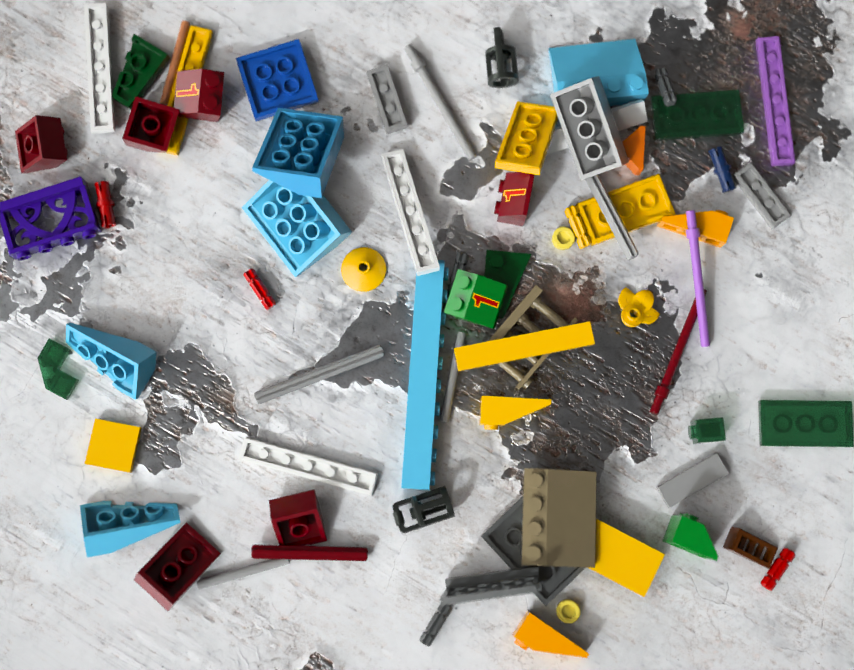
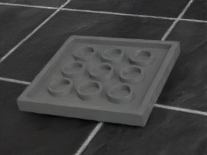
[481,496,586,606]

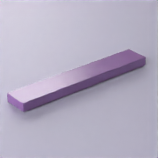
[756,36,796,167]

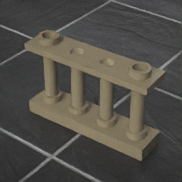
[488,285,578,392]

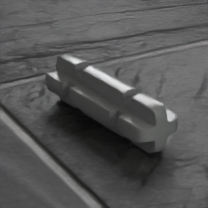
[655,68,677,107]
[447,252,469,295]
[420,604,452,647]

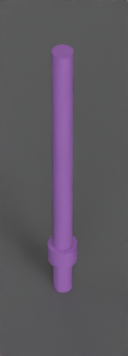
[686,210,710,347]

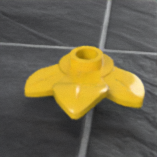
[618,287,660,327]

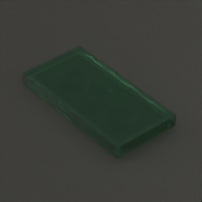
[650,90,744,141]
[758,400,854,447]

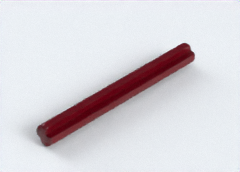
[251,544,368,561]

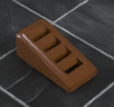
[723,527,778,569]

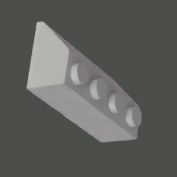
[550,76,629,180]

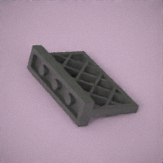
[440,566,542,606]

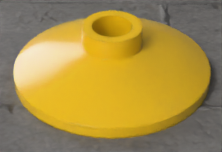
[341,247,386,292]

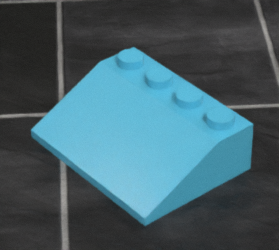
[548,39,649,106]
[242,180,352,277]

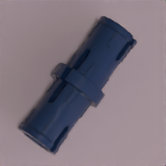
[708,146,737,193]

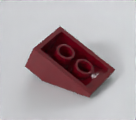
[134,522,221,611]

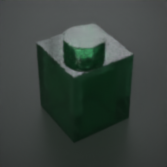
[688,417,726,444]

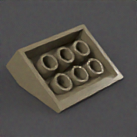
[522,468,597,568]

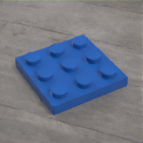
[236,39,319,121]

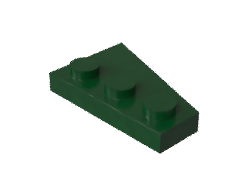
[112,34,170,110]
[484,250,531,320]

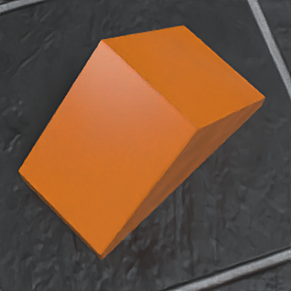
[622,126,645,176]

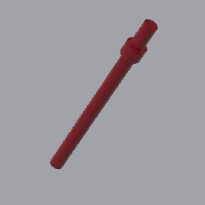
[649,289,707,415]

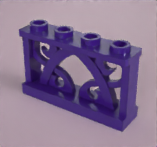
[0,176,102,261]

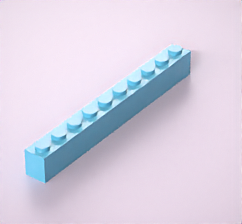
[401,260,449,490]

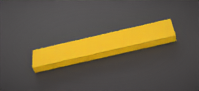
[167,25,213,156]
[454,321,595,372]

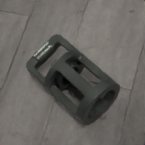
[485,27,519,88]
[392,486,455,533]

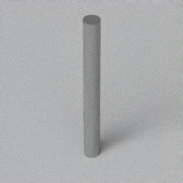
[440,332,467,423]
[197,559,290,590]

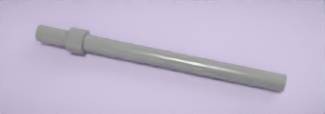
[404,44,477,161]

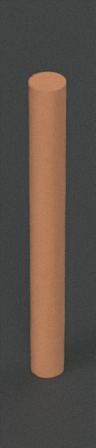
[160,21,190,106]

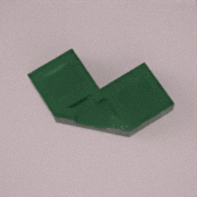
[37,338,79,400]

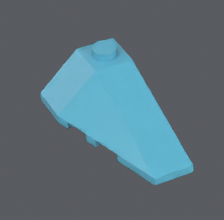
[66,322,157,400]
[80,501,180,558]

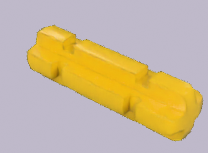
[565,205,591,249]

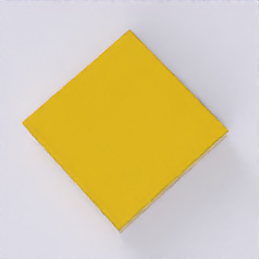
[85,418,142,473]

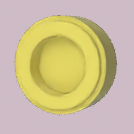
[552,227,575,250]
[556,599,580,624]

